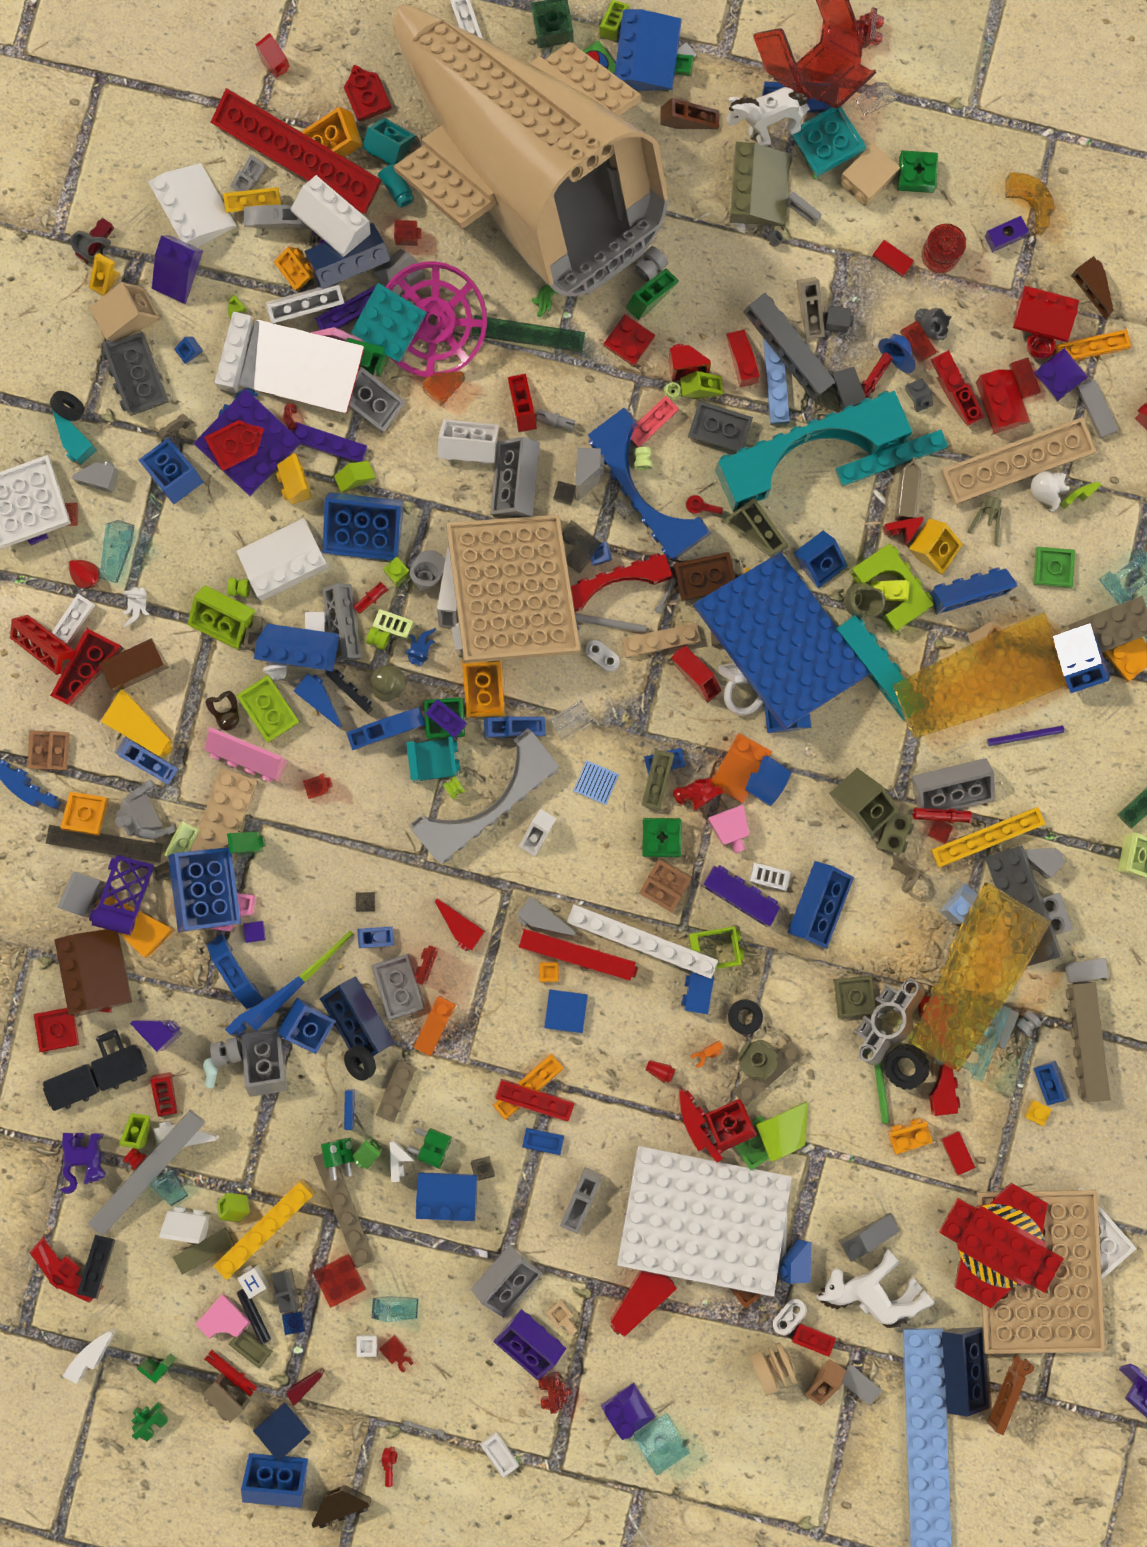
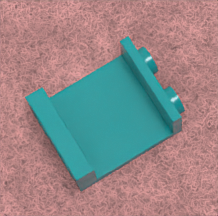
[406,736,461,782]

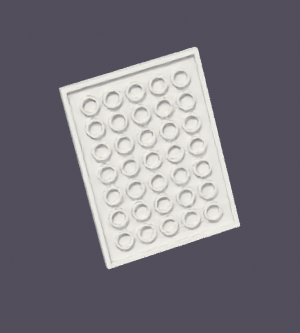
[617,1146,792,1297]

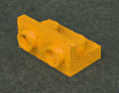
[274,247,315,291]
[887,1118,933,1155]

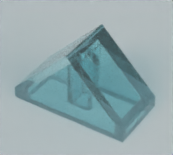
[150,1170,188,1206]

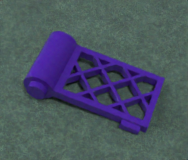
[89,855,154,935]

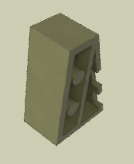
[723,498,788,557]

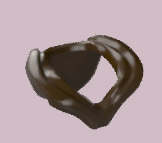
[205,691,239,731]

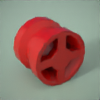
[122,1148,147,1171]

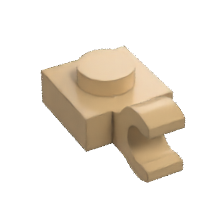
[546,1299,578,1336]

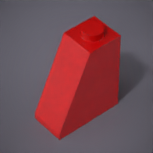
[671,645,721,703]

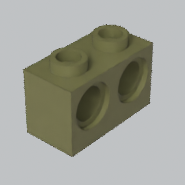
[876,813,914,855]

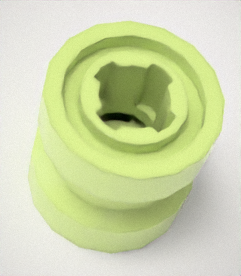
[632,447,652,470]

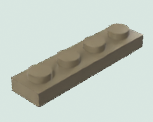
[733,1040,804,1106]

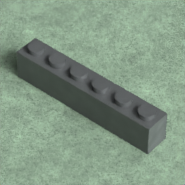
[743,292,836,400]

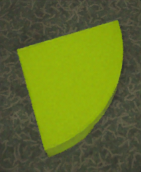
[228,295,247,319]

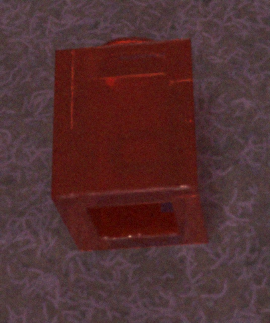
[394,220,422,246]

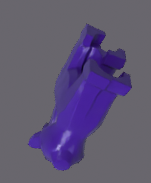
[61,1133,106,1194]

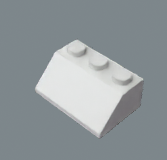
[438,419,499,464]

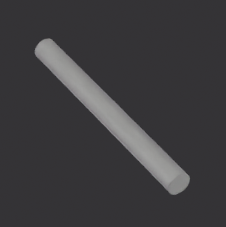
[575,613,647,633]

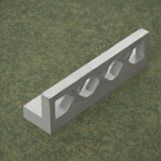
[322,583,362,663]

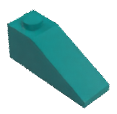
[52,409,97,465]

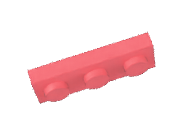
[631,396,679,448]

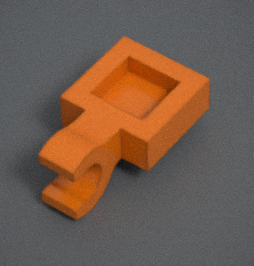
[690,1040,724,1068]

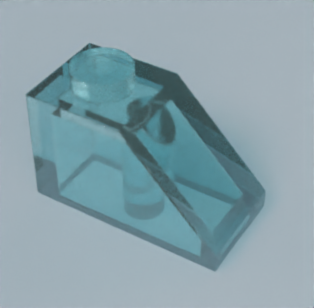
[371,1296,418,1322]

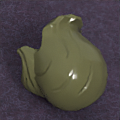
[844,583,886,618]
[370,665,406,702]

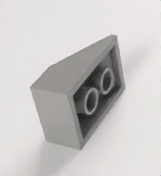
[349,367,406,433]
[241,1028,288,1097]

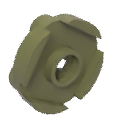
[739,1040,779,1080]

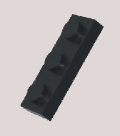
[325,669,373,714]
[77,1235,115,1299]

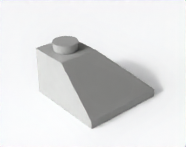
[373,249,425,296]

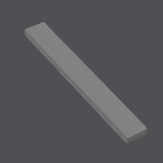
[88,1109,205,1236]

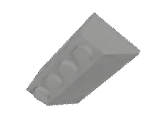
[490,437,540,518]
[912,758,995,810]

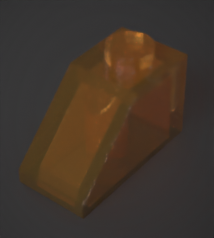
[422,371,465,407]

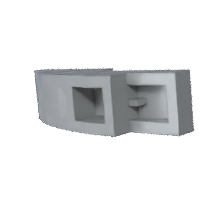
[244,205,311,229]

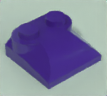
[1034,348,1088,402]
[601,1382,655,1440]

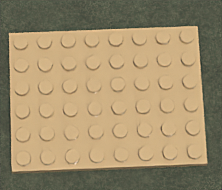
[446,515,581,664]
[977,1189,1105,1354]

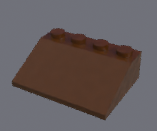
[54,929,132,1017]

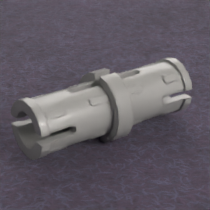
[536,409,576,432]

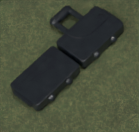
[43,1030,148,1111]

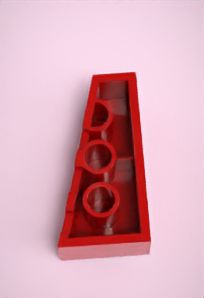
[50,628,124,706]

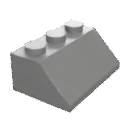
[576,448,604,500]
[470,1245,543,1318]

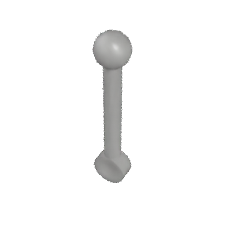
[655,577,677,613]
[404,1421,444,1437]

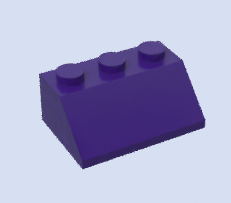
[493,1309,567,1380]

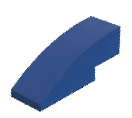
[484,717,546,739]

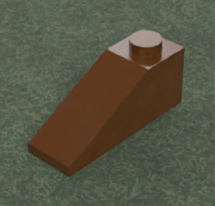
[660,98,719,129]
[1071,256,1114,319]

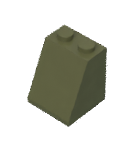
[829,768,899,836]

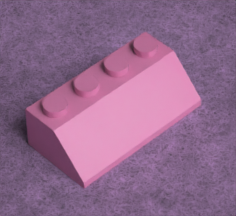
[205,727,287,783]

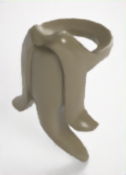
[891,852,924,893]

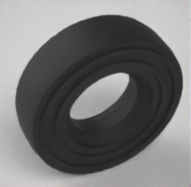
[50,391,85,421]
[728,999,763,1035]
[344,1045,376,1081]

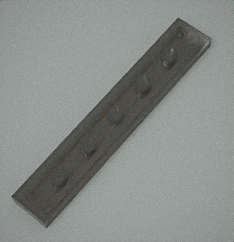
[45,825,164,863]

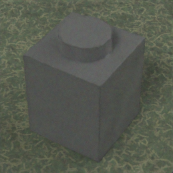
[825,306,854,333]

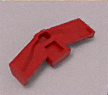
[29,1236,104,1303]

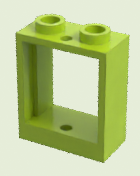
[688,926,744,969]

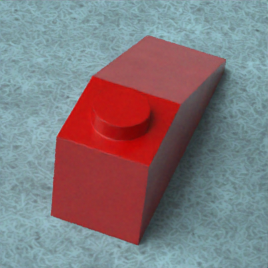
[726,329,760,388]
[508,374,537,432]
[435,899,486,952]

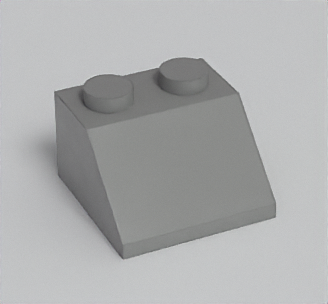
[57,871,105,917]

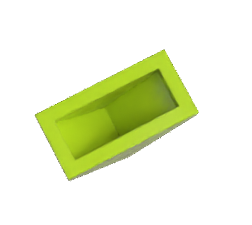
[334,461,376,493]

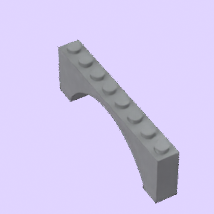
[408,729,560,864]

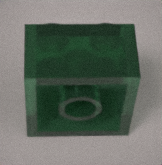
[531,0,574,49]

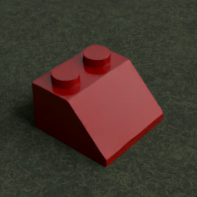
[668,344,711,381]

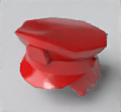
[673,776,724,811]

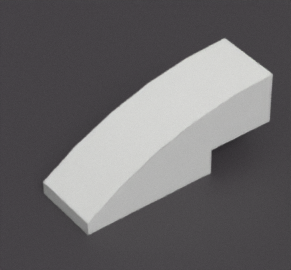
[62,1328,117,1384]

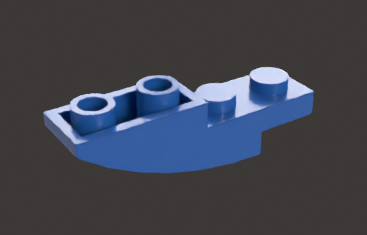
[346,707,425,750]
[0,759,61,809]

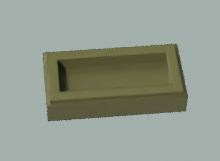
[228,1329,273,1369]

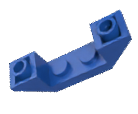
[206,934,264,1010]

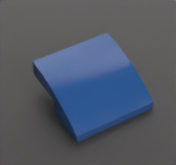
[745,756,792,806]

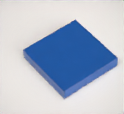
[544,989,588,1033]

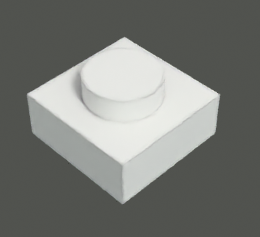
[357,1335,377,1357]

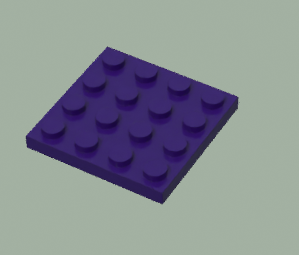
[193,389,302,497]

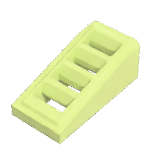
[372,609,415,641]

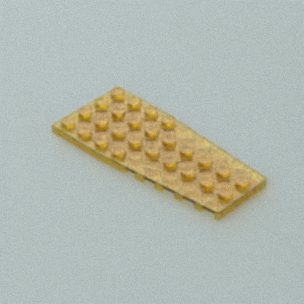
[893,612,1067,738]
[908,882,1051,1072]

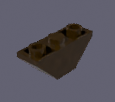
[312,1485,372,1528]

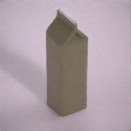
[894,457,921,521]

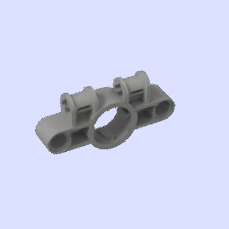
[853,979,925,1066]

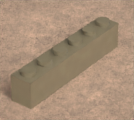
[1066,982,1111,1103]

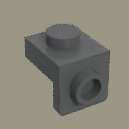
[905,378,933,412]

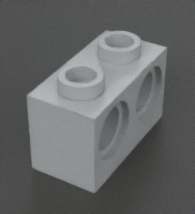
[1042,893,1073,935]

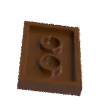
[673,552,735,602]

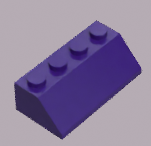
[701,865,780,927]

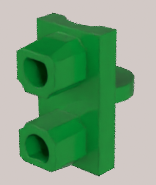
[131,1402,168,1442]

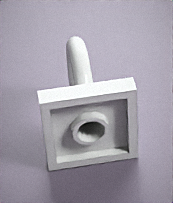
[718,663,763,716]

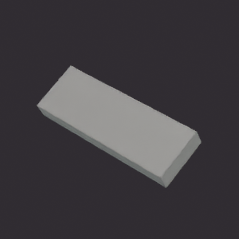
[1076,380,1119,439]

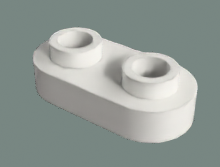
[586,640,620,672]
[773,1299,807,1335]

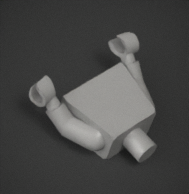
[115,780,177,840]

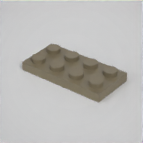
[1068,596,1147,653]

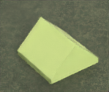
[1118,832,1147,878]

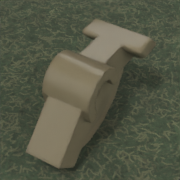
[158,414,190,438]

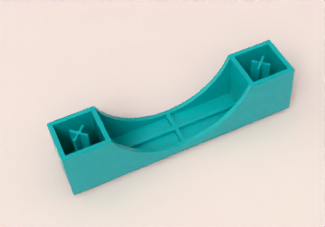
[715,390,913,511]

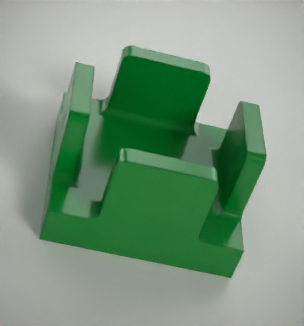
[346,338,388,377]

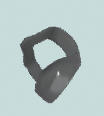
[71,231,111,264]

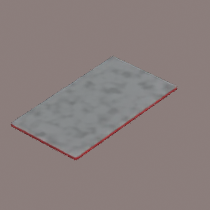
[239,320,364,413]

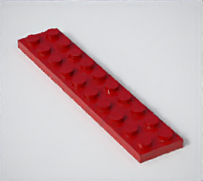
[210,88,382,214]

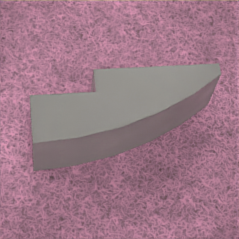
[560,1167,603,1234]

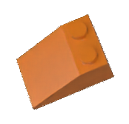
[712,733,773,804]

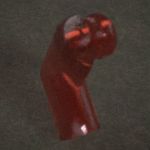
[283,403,297,430]

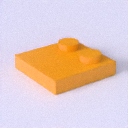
[1103,637,1147,682]
[60,792,109,836]

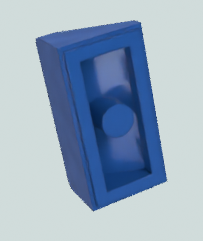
[1034,1061,1069,1105]

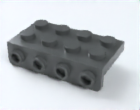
[101,332,169,416]

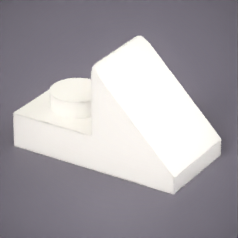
[390,1140,415,1182]

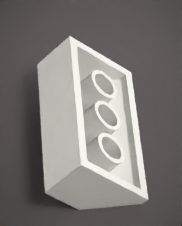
[291,175,371,257]

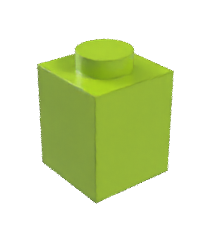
[383,557,410,587]

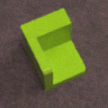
[217,1193,250,1222]

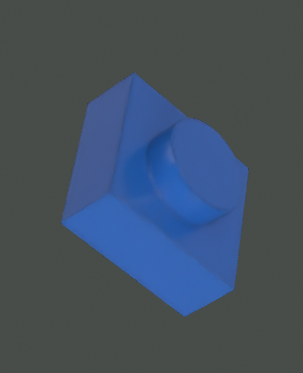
[588,541,612,566]

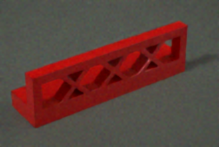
[10,615,75,675]

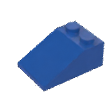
[139,438,204,505]

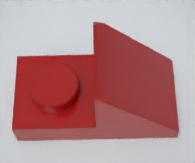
[883,516,923,546]

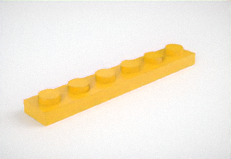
[930,807,1045,868]

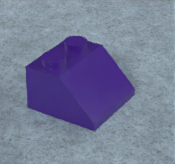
[130,1019,182,1052]

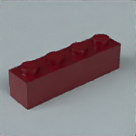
[75,217,114,265]

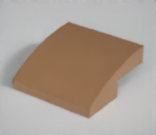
[27,730,70,771]
[639,858,692,912]

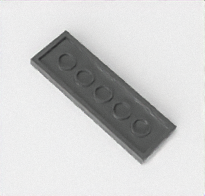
[985,845,1063,967]

